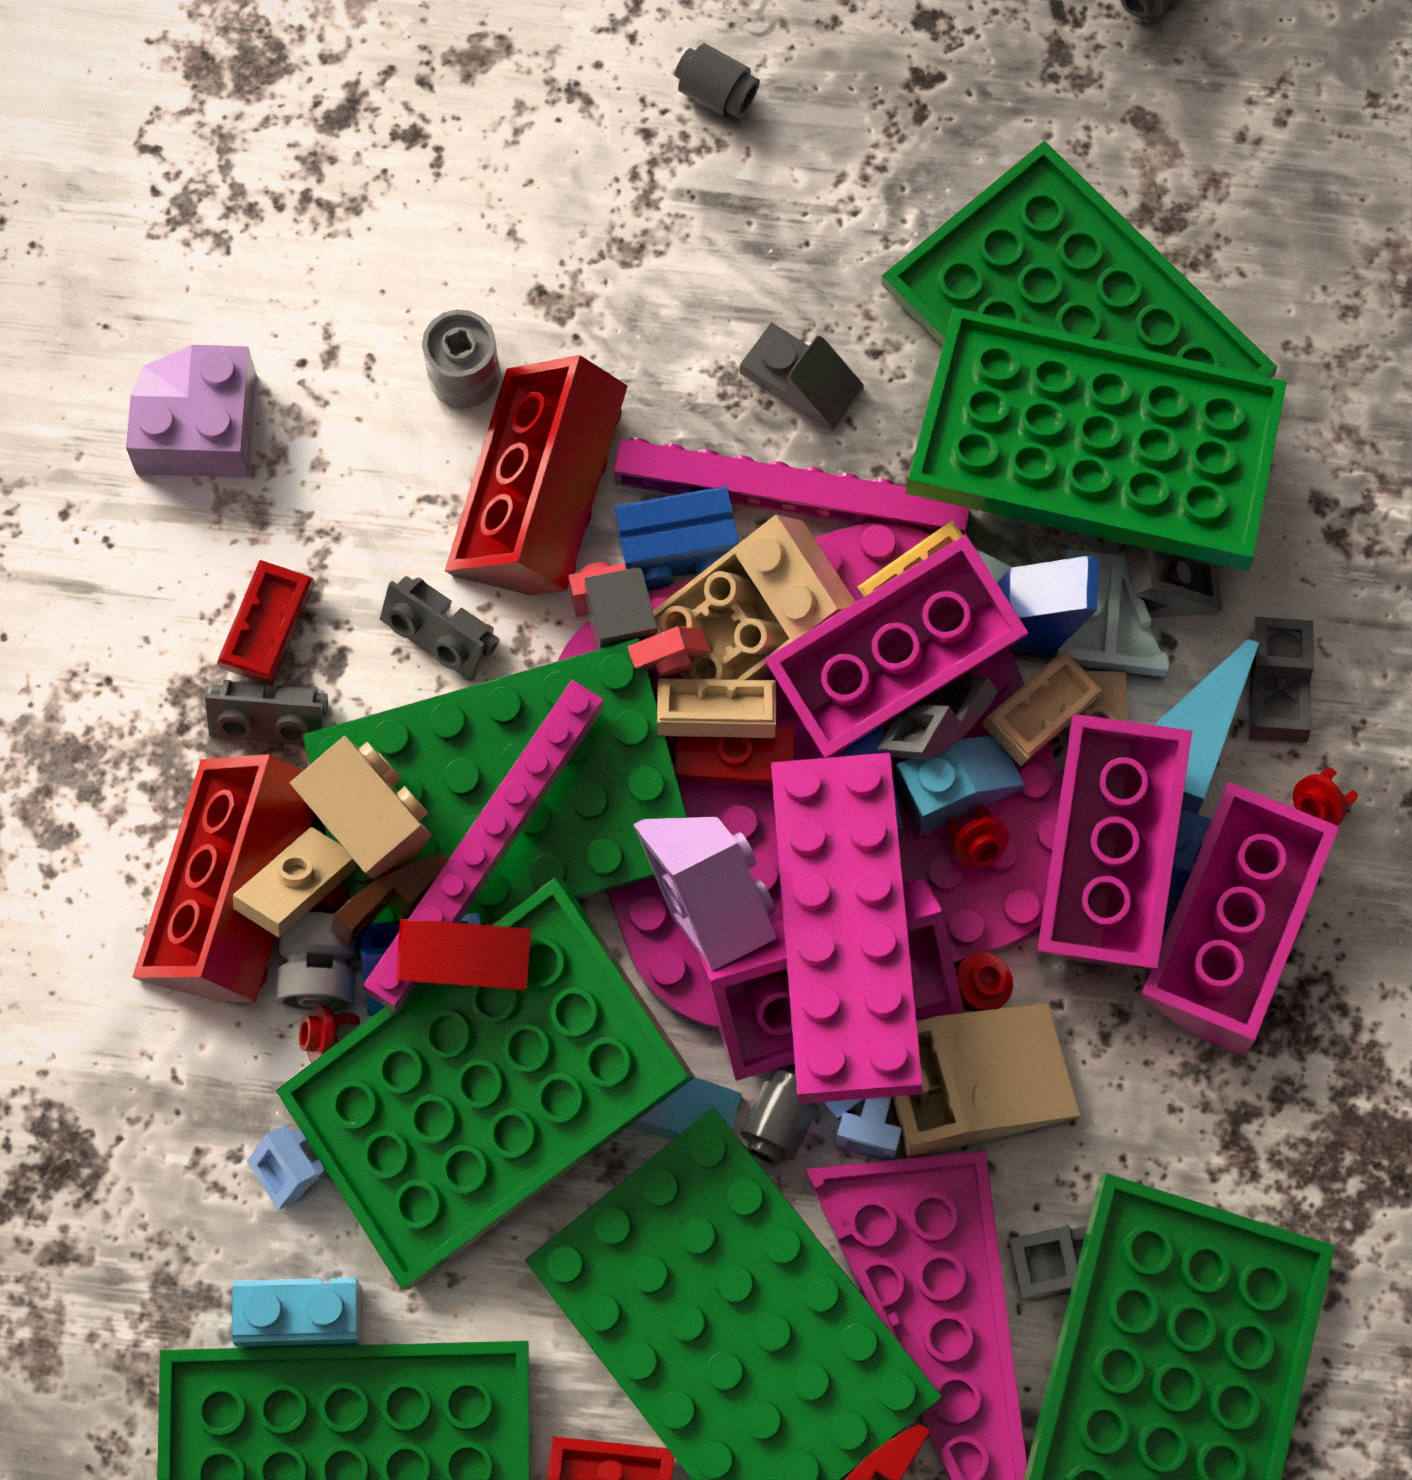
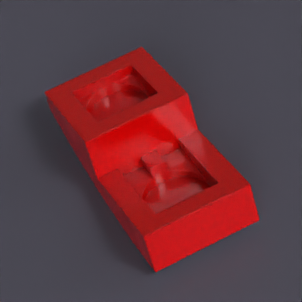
[395,919,531,990]
[845,1424,930,1480]

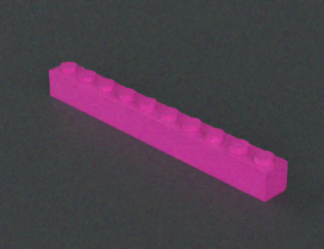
[614,438,969,535]
[363,680,604,1014]

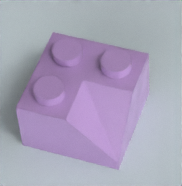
[126,345,256,477]
[633,817,777,971]

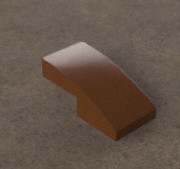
[331,853,449,946]

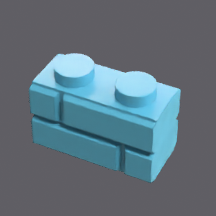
[232,1277,363,1348]

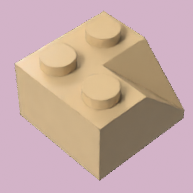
[290,736,432,881]

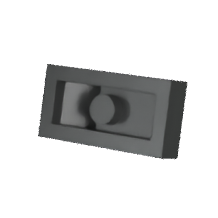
[740,322,864,432]
[1127,544,1222,618]

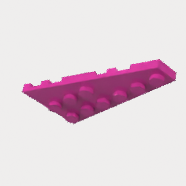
[805,1150,1027,1480]

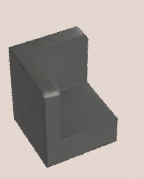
[584,568,657,650]

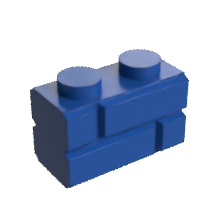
[614,486,739,590]

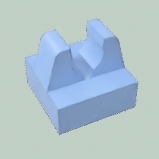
[835,1097,902,1161]
[247,1125,326,1210]

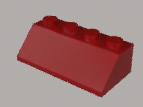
[444,355,628,595]
[132,754,316,1002]

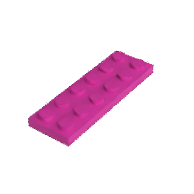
[771,753,922,1104]

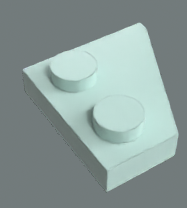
[1055,549,1169,677]

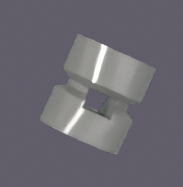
[422,309,500,409]
[276,912,357,1012]

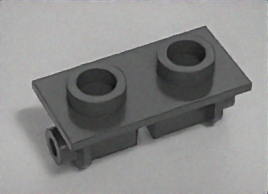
[380,576,500,682]
[205,680,329,745]

